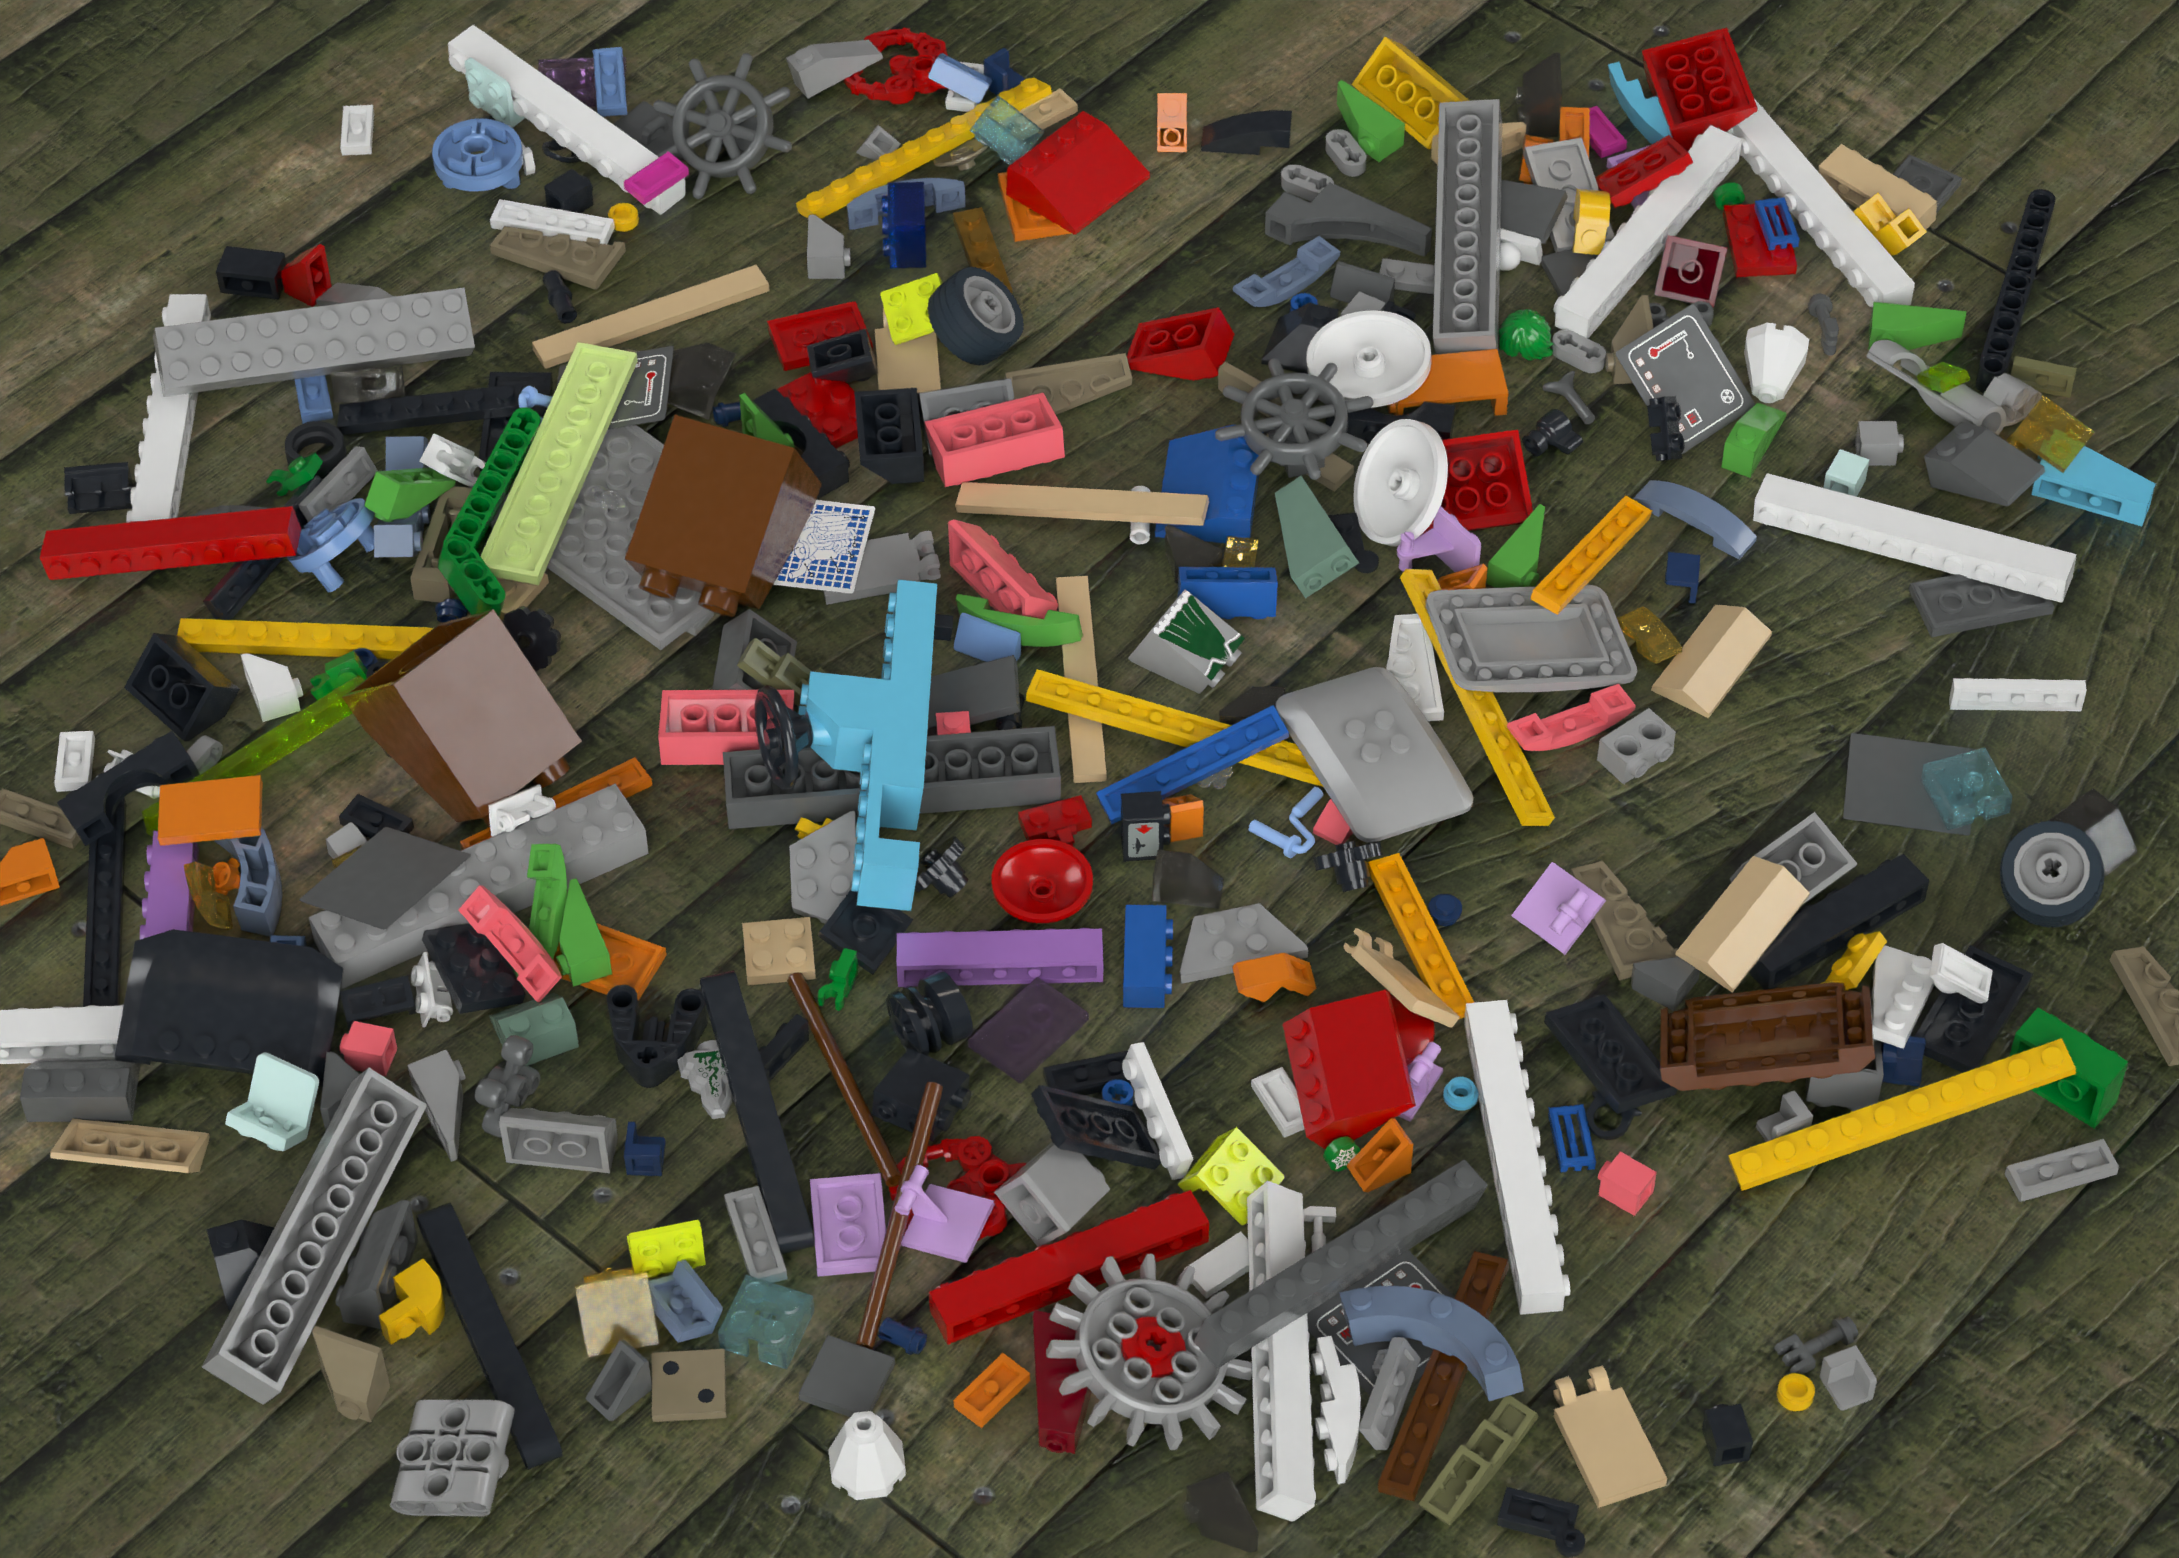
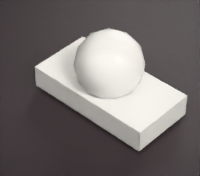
[1500,228,1543,271]
[1929,943,1993,1004]

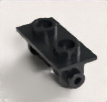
[1647,396,1685,461]

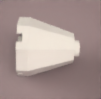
[1744,323,1809,403]
[828,1411,906,1500]

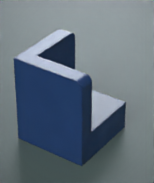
[983,48,1025,96]
[1665,552,1700,604]
[1881,1036,1926,1086]
[624,1121,666,1176]

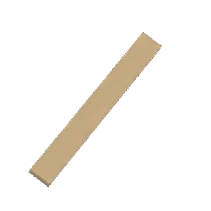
[532,264,769,369]
[955,482,1209,526]
[1056,576,1107,783]

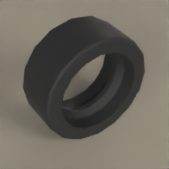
[285,421,346,479]

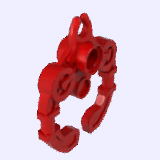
[843,27,948,104]
[889,1136,1027,1241]

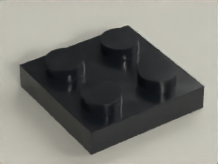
[818,890,913,975]

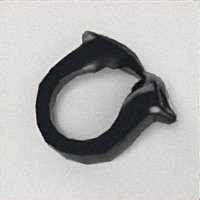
[542,139,581,163]
[1586,1091,1642,1140]

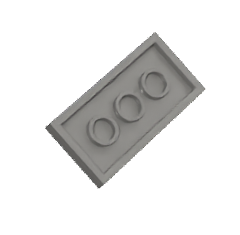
[1523,138,1615,253]

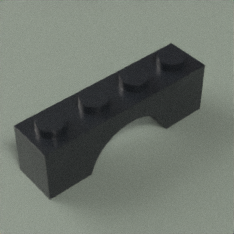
[752,388,850,499]
[1326,401,1455,443]
[57,731,200,846]

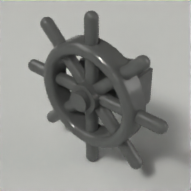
[653,53,792,199]
[1215,358,1374,480]

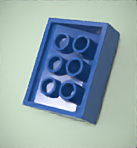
[1155,425,1263,546]

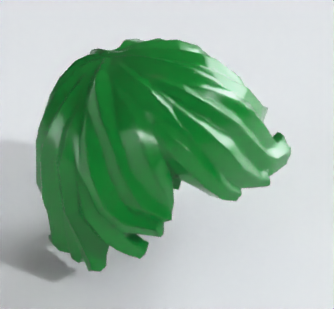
[1499,309,1554,361]

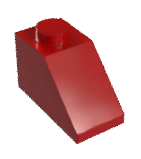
[281,244,332,307]

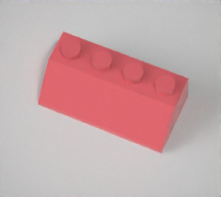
[924,393,1065,487]
[948,519,1058,619]
[658,690,794,765]

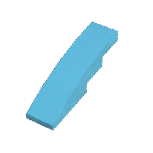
[1608,62,1672,144]

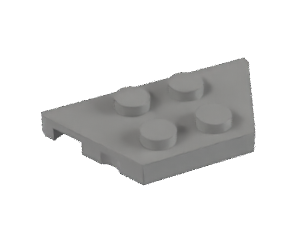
[789,811,858,924]
[1180,903,1308,984]

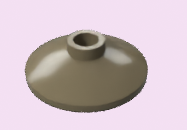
[933,138,990,171]

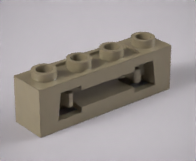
[410,486,472,603]

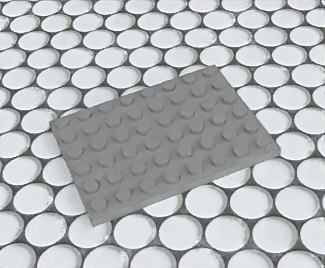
[490,425,712,650]

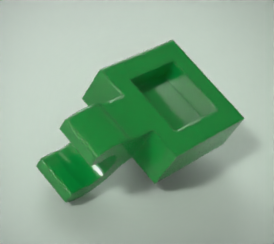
[266,452,323,496]
[310,651,368,701]
[818,948,859,1011]

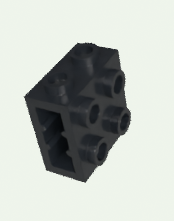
[872,1048,971,1142]

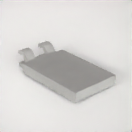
[823,531,941,605]

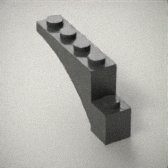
[1265,182,1432,257]

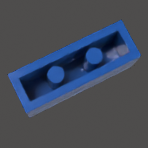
[1178,567,1278,619]
[1123,905,1173,1008]

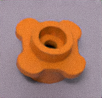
[209,858,241,897]

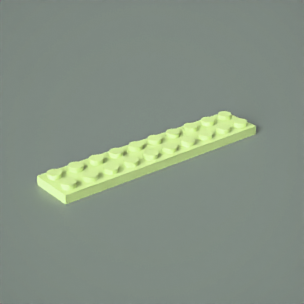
[480,342,638,585]

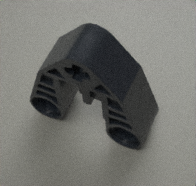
[606,985,708,1088]

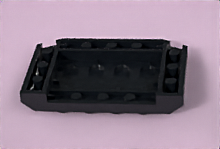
[115,929,344,1087]

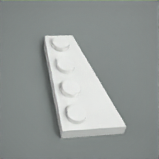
[1386,614,1444,721]
[1871,945,1934,1049]

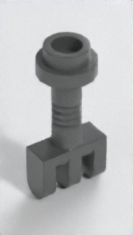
[1808,293,1839,356]
[1774,1316,1858,1374]

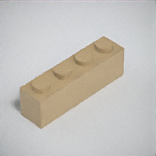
[1819,144,1937,230]

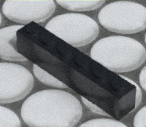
[1749,854,1929,990]

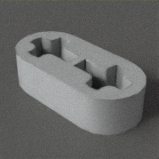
[1325,129,1366,177]
[1281,164,1334,202]
[1552,330,1606,373]
[187,735,223,782]

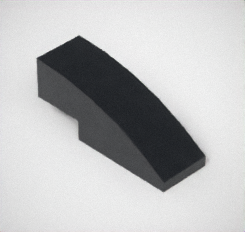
[1201,110,1292,155]

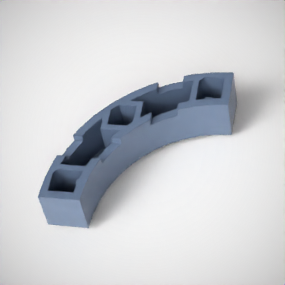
[374,436,430,557]
[213,826,282,936]
[1339,1286,1524,1401]

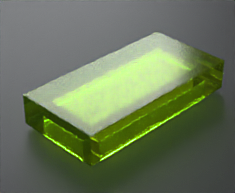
[1916,362,1970,393]

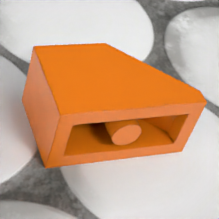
[0,838,60,906]

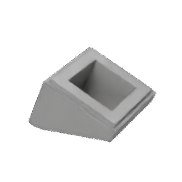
[856,125,901,161]
[326,822,367,864]

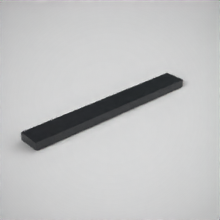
[83,797,127,1007]

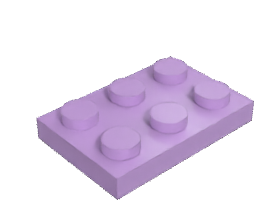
[810,1173,886,1276]

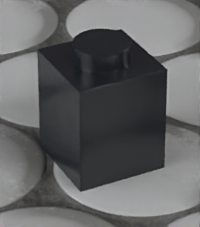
[544,169,593,213]
[1702,1404,1753,1467]

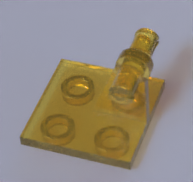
[2006,395,2094,473]
[575,1266,659,1357]

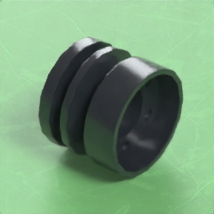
[886,970,973,1055]

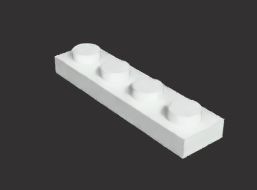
[490,199,615,244]
[1949,678,2087,711]
[1122,1042,1193,1180]

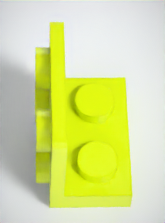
[880,273,943,345]
[1178,1127,1284,1225]
[627,1220,706,1279]

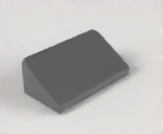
[1330,261,1395,304]

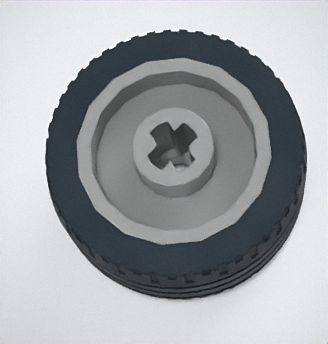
[927,267,1024,366]
[2000,821,2104,928]

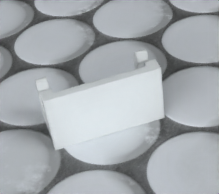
[419,434,486,488]

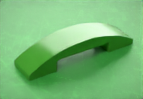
[956,594,1083,647]
[513,844,567,977]

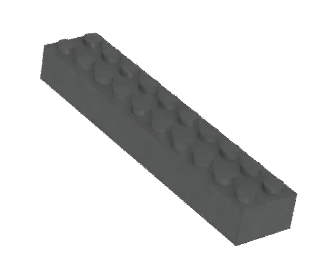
[723,726,1061,829]

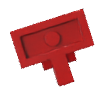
[1018,795,1092,847]

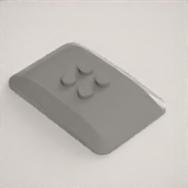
[1425,584,1637,692]
[1276,667,1474,843]

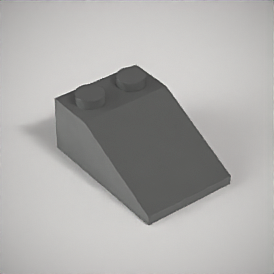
[1924,422,2045,507]
[1805,1039,1884,1111]

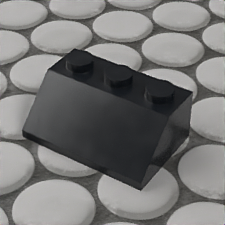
[854,387,924,484]
[124,633,240,741]

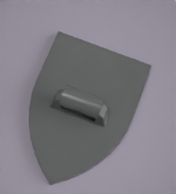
[613,101,683,160]

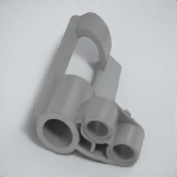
[1866,340,2041,435]

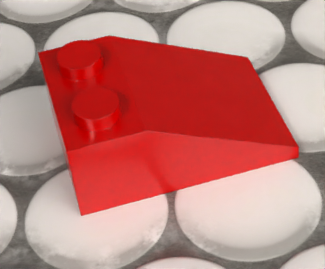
[1127,307,1235,381]

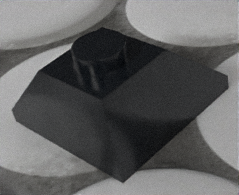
[1261,303,1339,374]
[807,329,879,382]
[206,1219,275,1310]

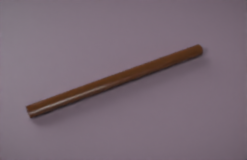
[787,972,901,1187]
[856,1082,943,1350]

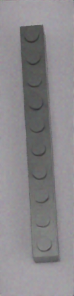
[1194,1159,1488,1369]

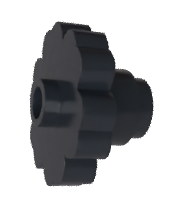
[503,606,561,672]
[914,836,969,898]
[1313,841,1383,892]

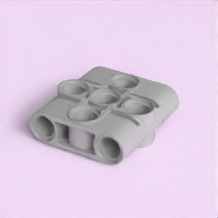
[390,1400,515,1516]

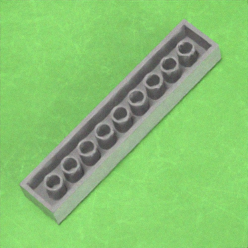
[1433,99,1502,355]
[153,288,475,397]
[309,784,649,989]
[202,1067,427,1405]

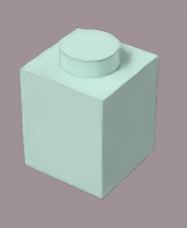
[1823,449,1869,497]

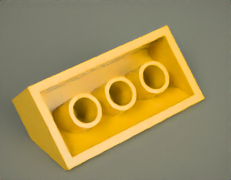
[1351,37,1470,150]

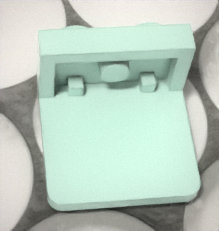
[465,58,525,128]
[225,1052,319,1152]

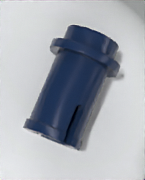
[713,401,741,427]
[878,1317,927,1355]

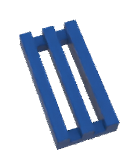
[1754,197,1800,250]
[1548,1104,1596,1172]

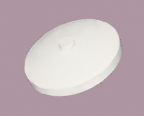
[1306,310,1431,408]
[1354,419,1448,546]

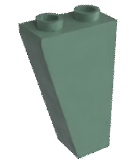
[1275,476,1359,599]

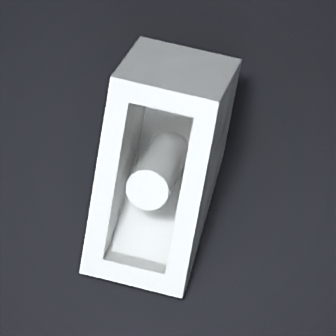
[241,653,303,722]

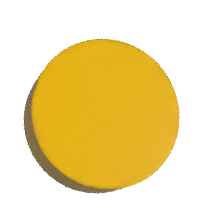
[608,203,639,231]
[1777,1373,1815,1411]

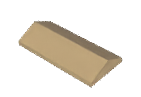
[1651,604,1772,718]
[1675,856,1810,993]
[50,1118,209,1173]

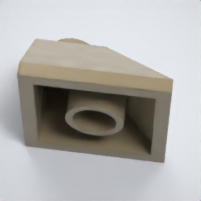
[1605,295,1654,384]
[312,1326,390,1422]

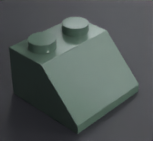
[489,993,579,1066]

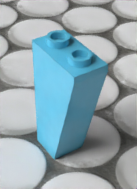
[2031,431,2155,527]

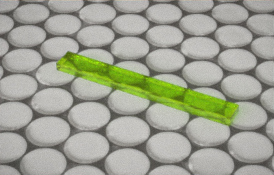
[142,675,364,838]

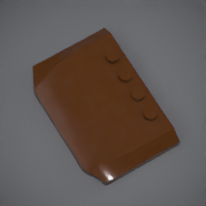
[1660,982,1875,1091]

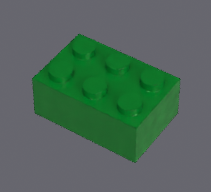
[2009,1007,2128,1129]

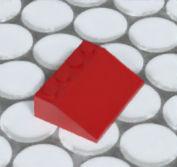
[1642,27,1758,151]
[1006,111,1150,235]
[1420,429,1533,536]
[1282,990,1416,1149]

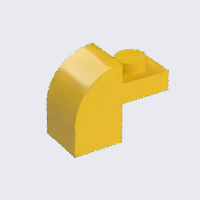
[1572,189,1610,255]
[1853,193,1926,256]
[379,1259,445,1345]

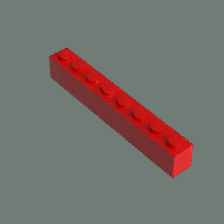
[39,506,301,580]
[929,1190,1209,1345]

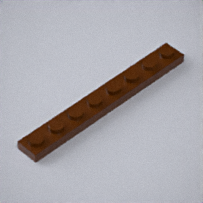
[1378,1251,1509,1501]

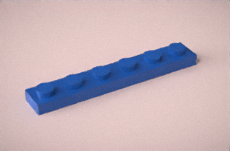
[1096,705,1289,824]

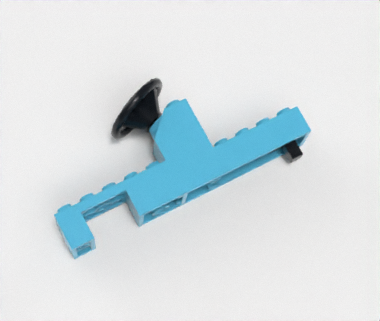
[755,580,953,911]

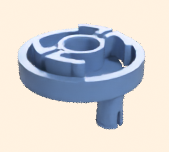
[432,119,523,191]
[287,498,374,593]

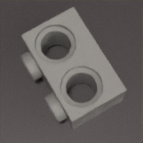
[1597,708,1676,784]

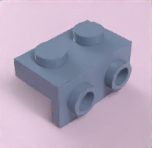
[639,1260,723,1343]

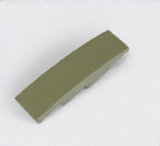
[736,638,827,706]
[1419,1395,1538,1526]

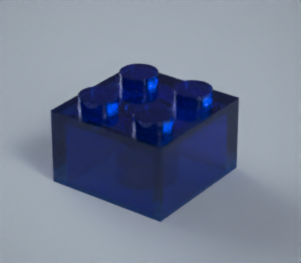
[882,182,926,269]

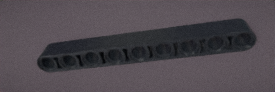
[1976,189,2056,393]
[700,970,815,1255]
[416,1202,563,1470]

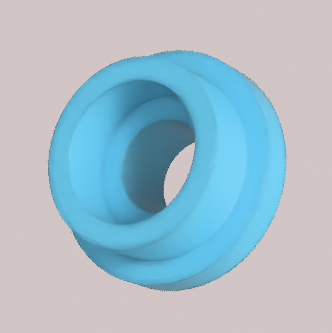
[1443,1077,1478,1111]

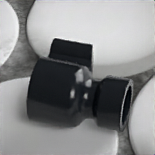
[1522,409,1583,457]

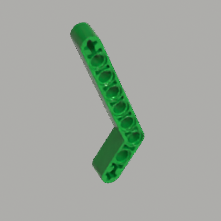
[438,407,540,617]

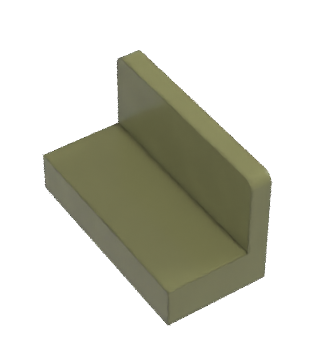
[2011,356,2077,398]

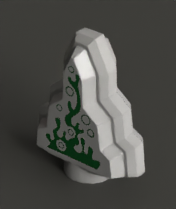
[677,1040,732,1119]

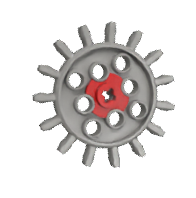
[1046,1254,1252,1450]

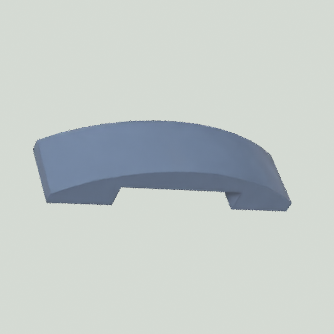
[847,178,965,230]
[1233,236,1340,307]
[1633,480,1757,560]

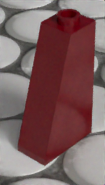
[1033,1310,1103,1454]

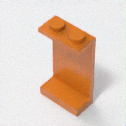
[1387,349,1509,416]

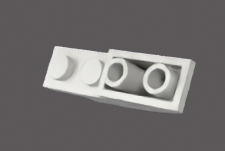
[1311,1336,1361,1484]

